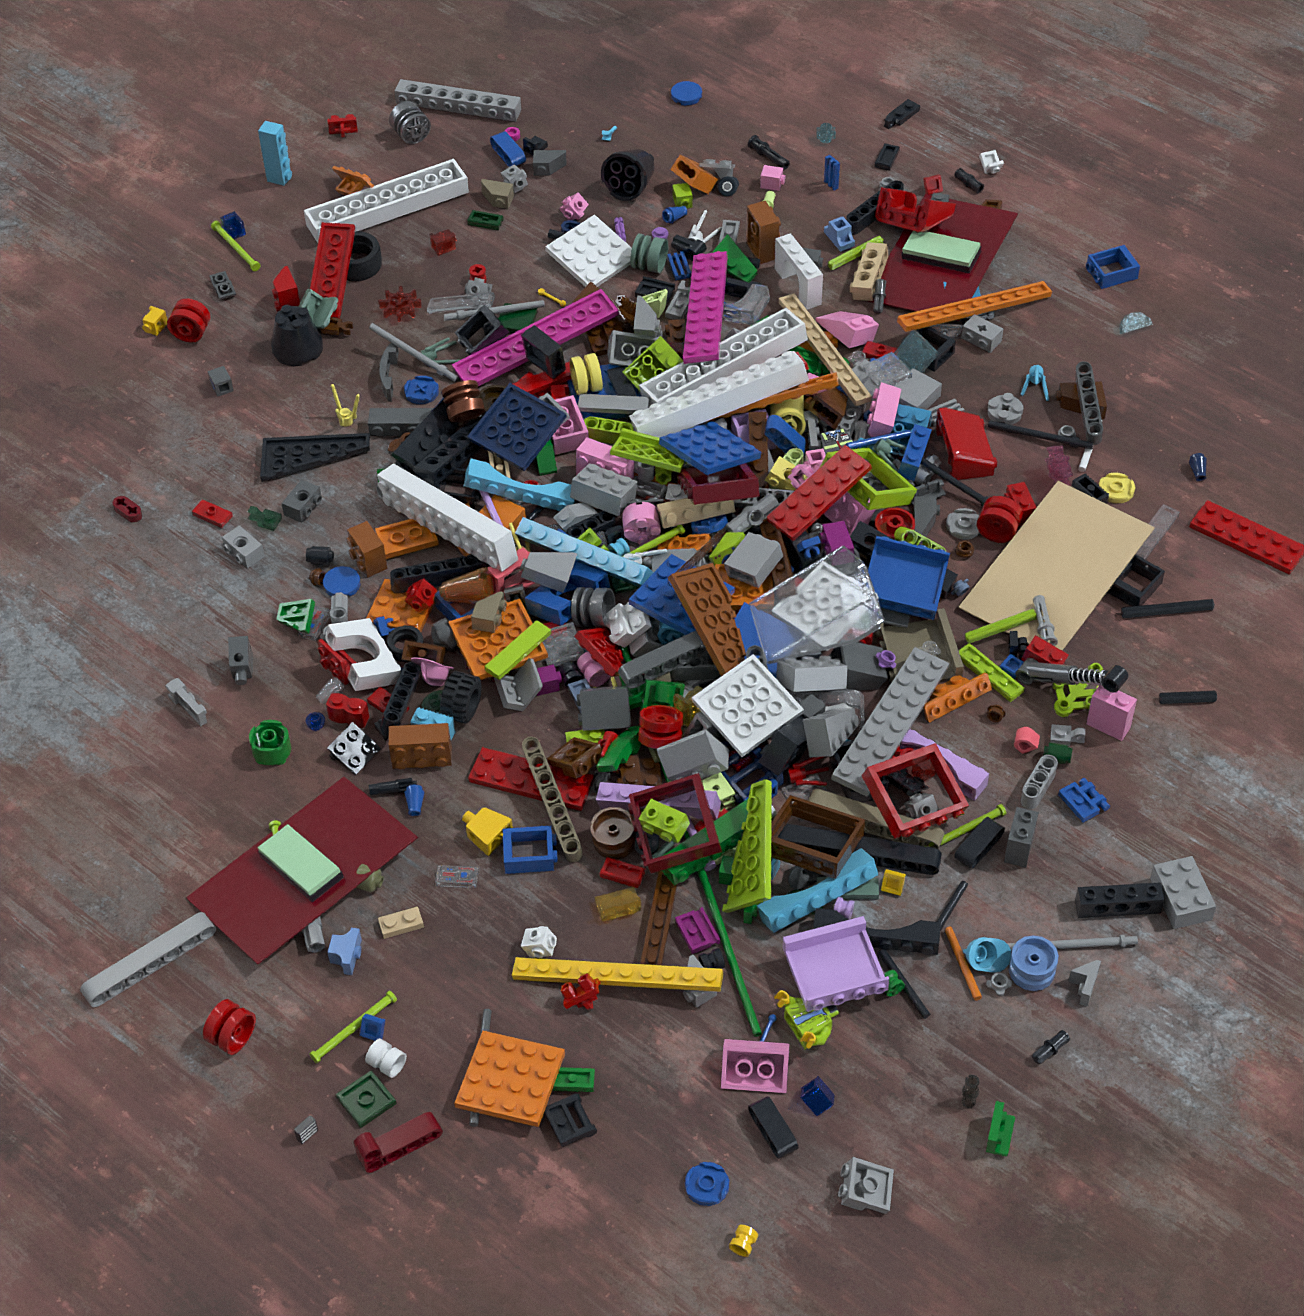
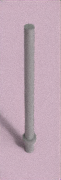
[1007,935,1138,952]

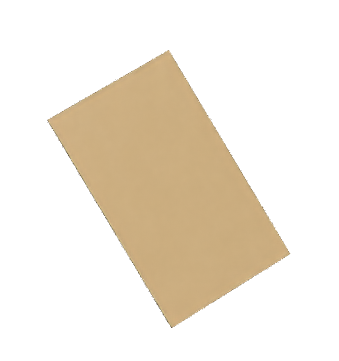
[959,481,1155,651]

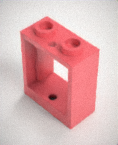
[487,547,535,600]

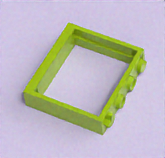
[820,448,918,510]

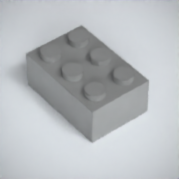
[570,463,638,516]
[776,656,847,692]
[1150,856,1216,929]

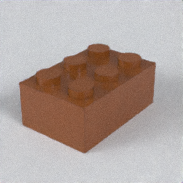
[746,200,781,264]
[389,723,452,769]

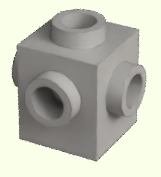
[501,165,528,193]
[465,278,492,303]
[904,793,939,819]

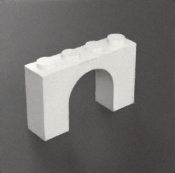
[775,233,823,310]
[325,618,401,691]

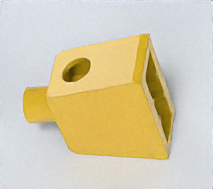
[462,808,513,856]

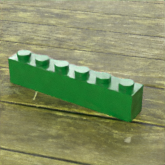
[661,799,772,886]

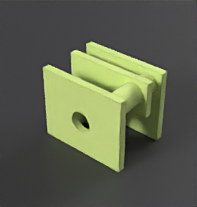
[702,772,735,812]

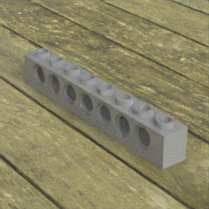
[395,79,521,122]

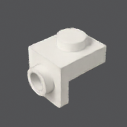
[979,150,1004,174]

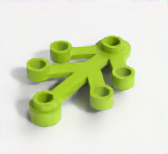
[1052,663,1103,717]

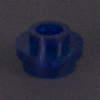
[306,712,325,731]

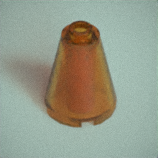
[439,568,494,604]

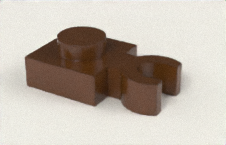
[321,317,353,335]

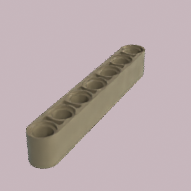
[522,736,583,862]
[808,789,944,850]

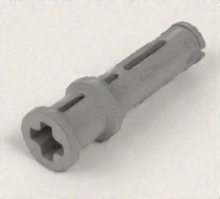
[1033,595,1058,646]

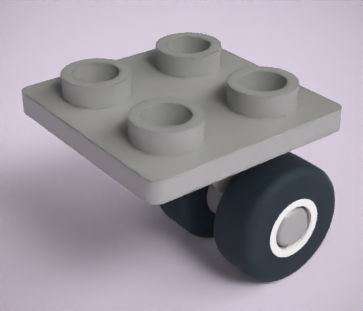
[699,159,739,196]

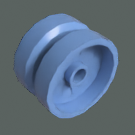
[1009,935,1059,991]

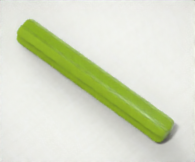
[828,236,884,270]
[965,609,1037,643]

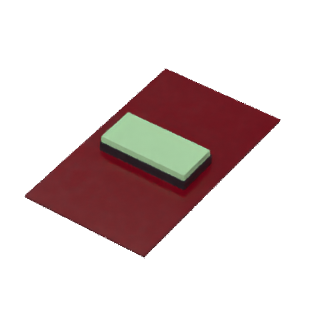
[869,194,1018,321]
[186,777,418,965]

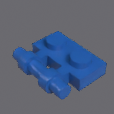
[1058,778,1110,823]

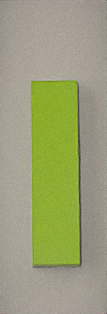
[485,620,551,680]
[959,643,1025,702]

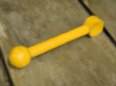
[538,288,566,307]

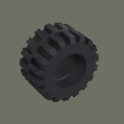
[440,671,481,724]

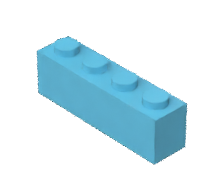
[258,121,292,186]

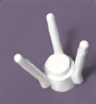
[688,210,722,243]
[624,549,668,564]

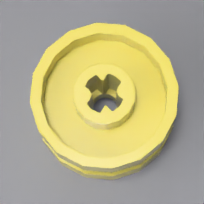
[569,353,603,395]

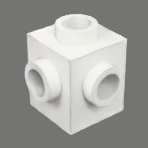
[521,926,557,958]

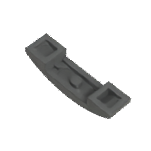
[379,343,399,402]

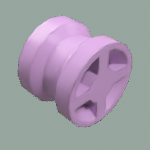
[834,897,855,920]

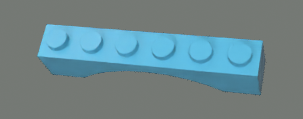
[464,459,574,511]
[757,848,878,933]

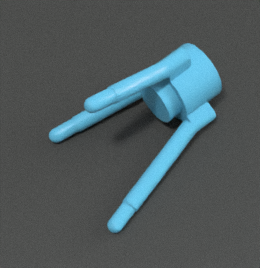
[1021,365,1049,401]

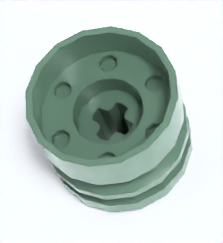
[630,233,668,274]

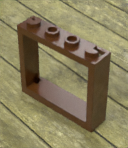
[771,795,865,879]

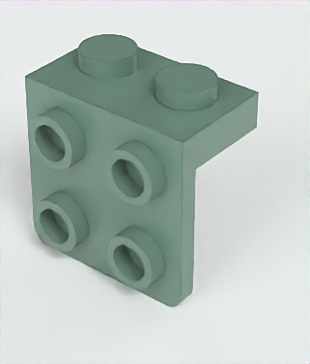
[299,289,338,329]

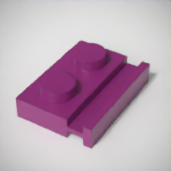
[675,907,720,954]

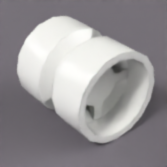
[365,1039,407,1078]

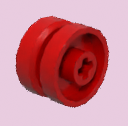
[167,298,211,342]
[976,496,1023,543]
[875,508,915,540]
[638,705,683,749]
[203,999,256,1055]

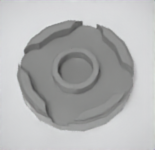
[946,508,980,540]

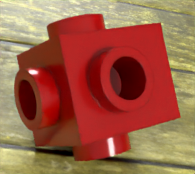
[405,578,437,612]

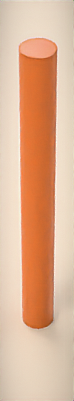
[944,927,982,1001]

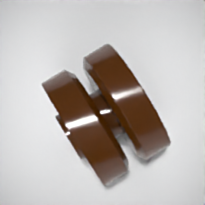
[590,807,635,859]

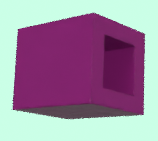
[537,664,562,696]

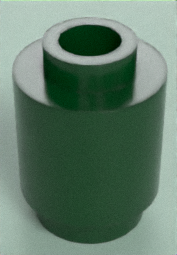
[1043,742,1073,765]

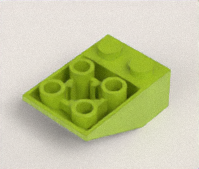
[622,336,684,392]

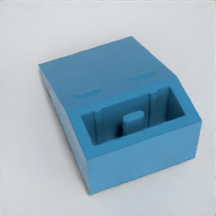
[889,404,932,457]

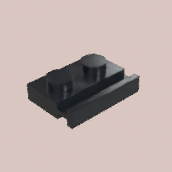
[635,276,675,305]

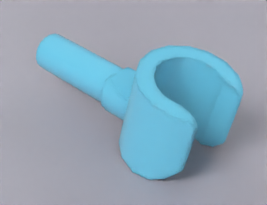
[602,126,617,141]

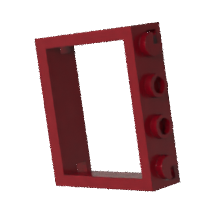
[677,463,759,505]
[628,773,722,873]

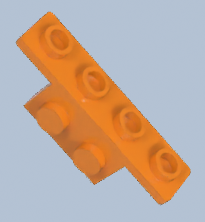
[332,166,374,196]
[923,673,992,722]

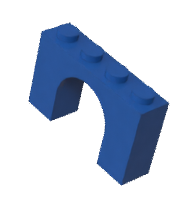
[524,561,610,626]

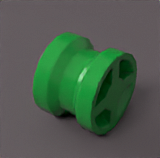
[884,970,905,997]

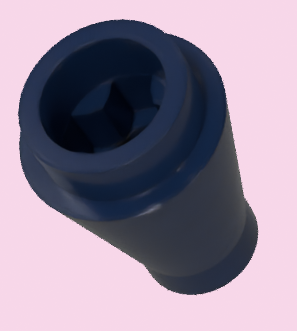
[1189,453,1207,481]

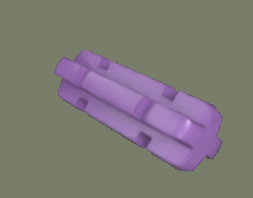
[614,217,626,242]

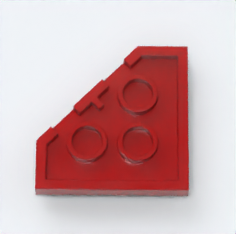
[574,628,623,677]

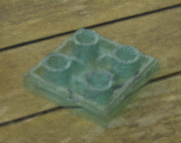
[892,330,939,373]

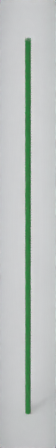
[619,645,762,1037]

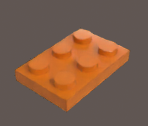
[375,519,439,559]

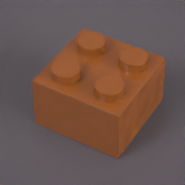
[346,521,388,577]

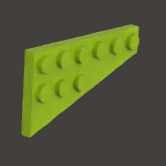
[722,779,772,913]

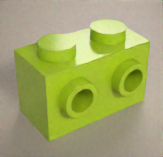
[639,799,690,843]

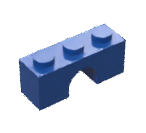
[898,424,932,481]

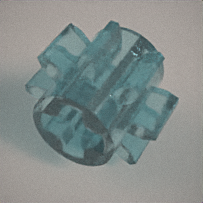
[816,123,836,143]

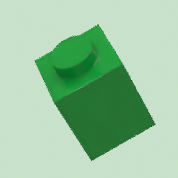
[535,438,557,476]

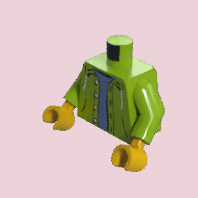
[774,990,839,1050]

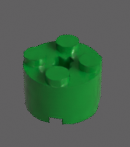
[249,720,291,765]

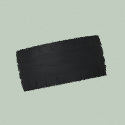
[347,231,382,281]

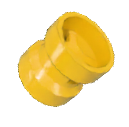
[729,1225,759,1257]

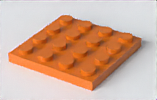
[449,599,548,680]
[454,1031,565,1127]

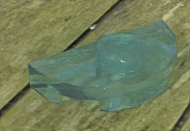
[1119,312,1153,334]

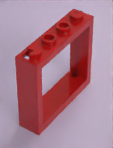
[861,743,969,839]

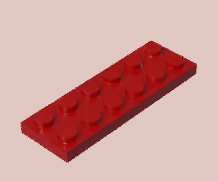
[310,222,356,318]
[767,445,872,541]
[1189,500,1304,575]
[468,747,594,811]

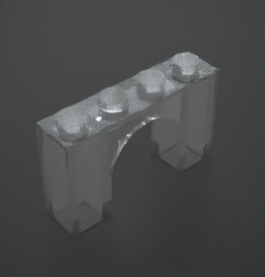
[722,284,770,325]

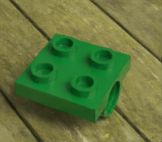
[641,679,685,711]

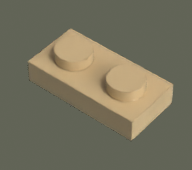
[378,907,424,939]

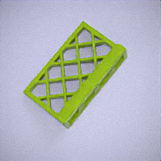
[610,428,688,473]

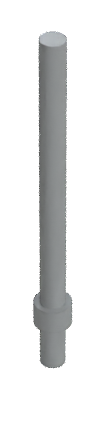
[443,300,545,321]
[369,323,458,382]

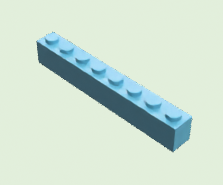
[515,517,654,587]

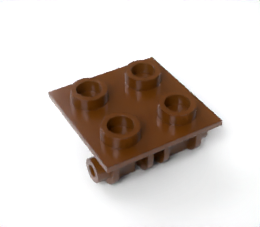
[610,295,636,329]

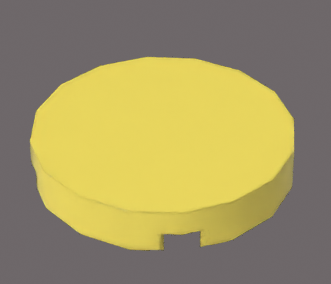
[1099,473,1135,504]

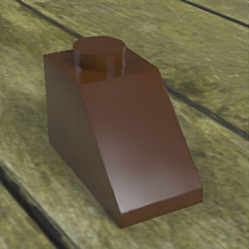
[402,640,447,665]

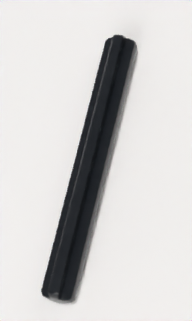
[1121,599,1215,618]

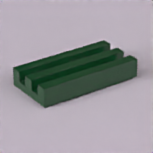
[467,210,504,231]

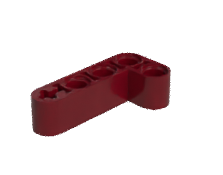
[354,1112,443,1173]

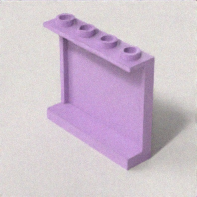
[783,916,889,1012]

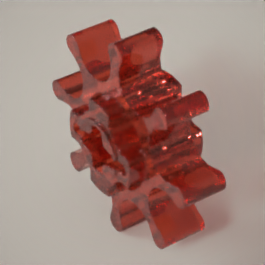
[378,286,422,322]

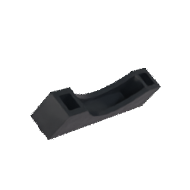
[813,908,941,955]

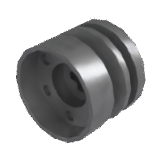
[389,101,431,144]
[571,587,616,628]

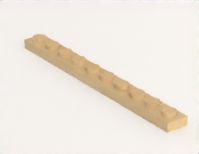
[779,294,872,406]

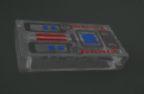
[298,605,331,641]
[435,865,479,888]

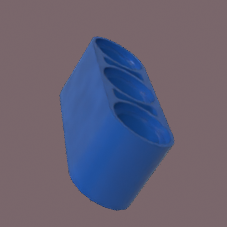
[490,131,526,167]
[765,415,806,457]

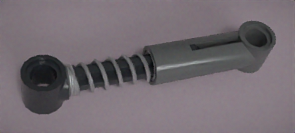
[1016,658,1129,693]

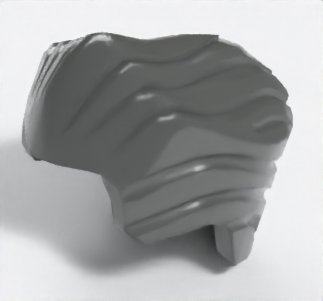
[431,618,458,652]

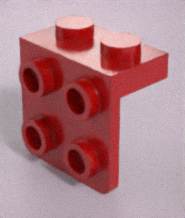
[318,639,356,685]

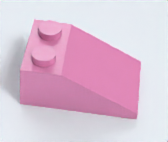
[815,311,879,348]

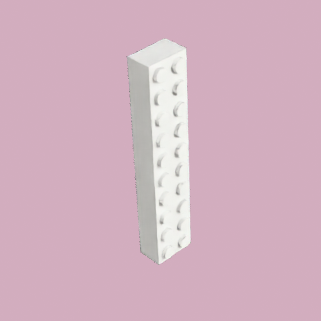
[304,159,469,243]
[639,308,808,408]
[629,351,809,438]
[377,464,518,572]

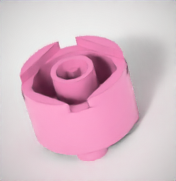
[622,502,661,546]

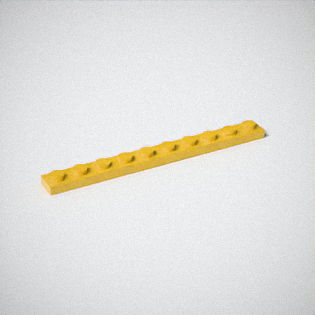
[512,957,723,992]

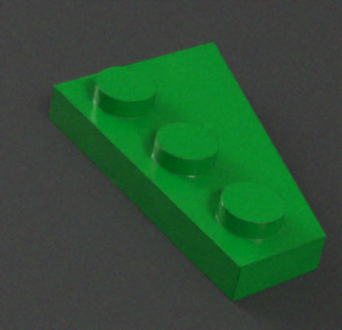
[712,234,758,283]

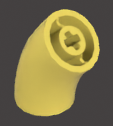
[770,395,806,435]

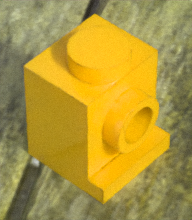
[142,306,167,336]

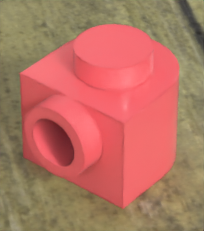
[1014,727,1040,754]

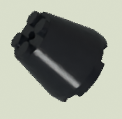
[601,149,655,201]
[271,305,323,366]

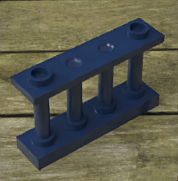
[721,739,784,805]

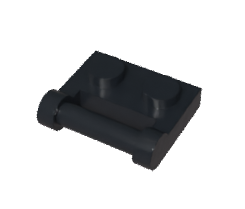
[544,1094,597,1147]

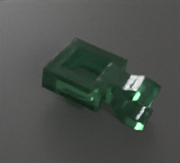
[247,506,282,531]

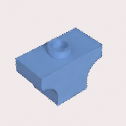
[824,217,855,252]
[328,928,362,975]

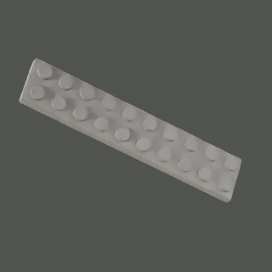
[831,647,950,796]

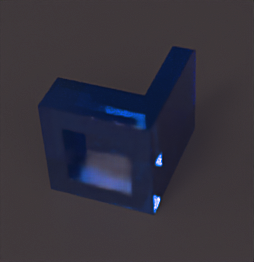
[220,211,246,239]
[800,1076,835,1116]

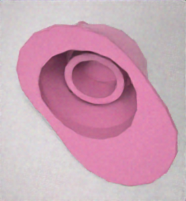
[411,657,453,686]

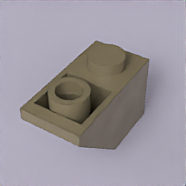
[471,591,507,633]

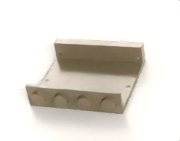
[874,608,964,682]

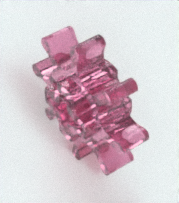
[1045,445,1073,487]

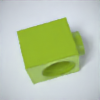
[672,183,693,208]

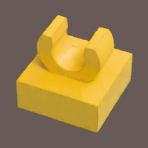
[881,869,906,896]

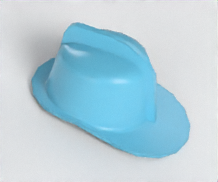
[963,937,1011,972]

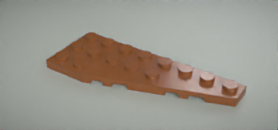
[668,563,746,677]

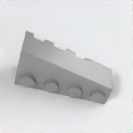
[803,708,859,757]

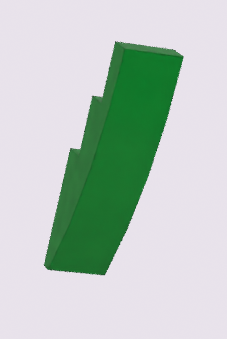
[596,726,642,772]

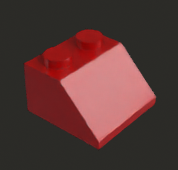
[271,266,300,312]

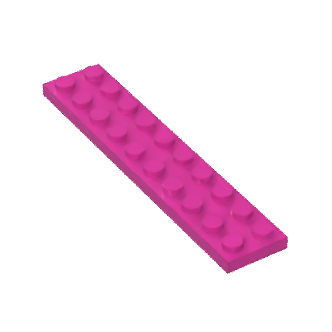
[683,251,728,364]
[452,289,619,386]

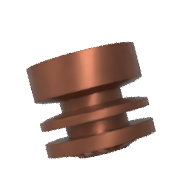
[441,380,485,422]

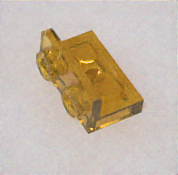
[673,686,703,727]
[594,887,641,921]

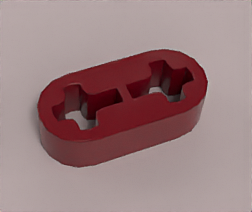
[112,496,142,522]

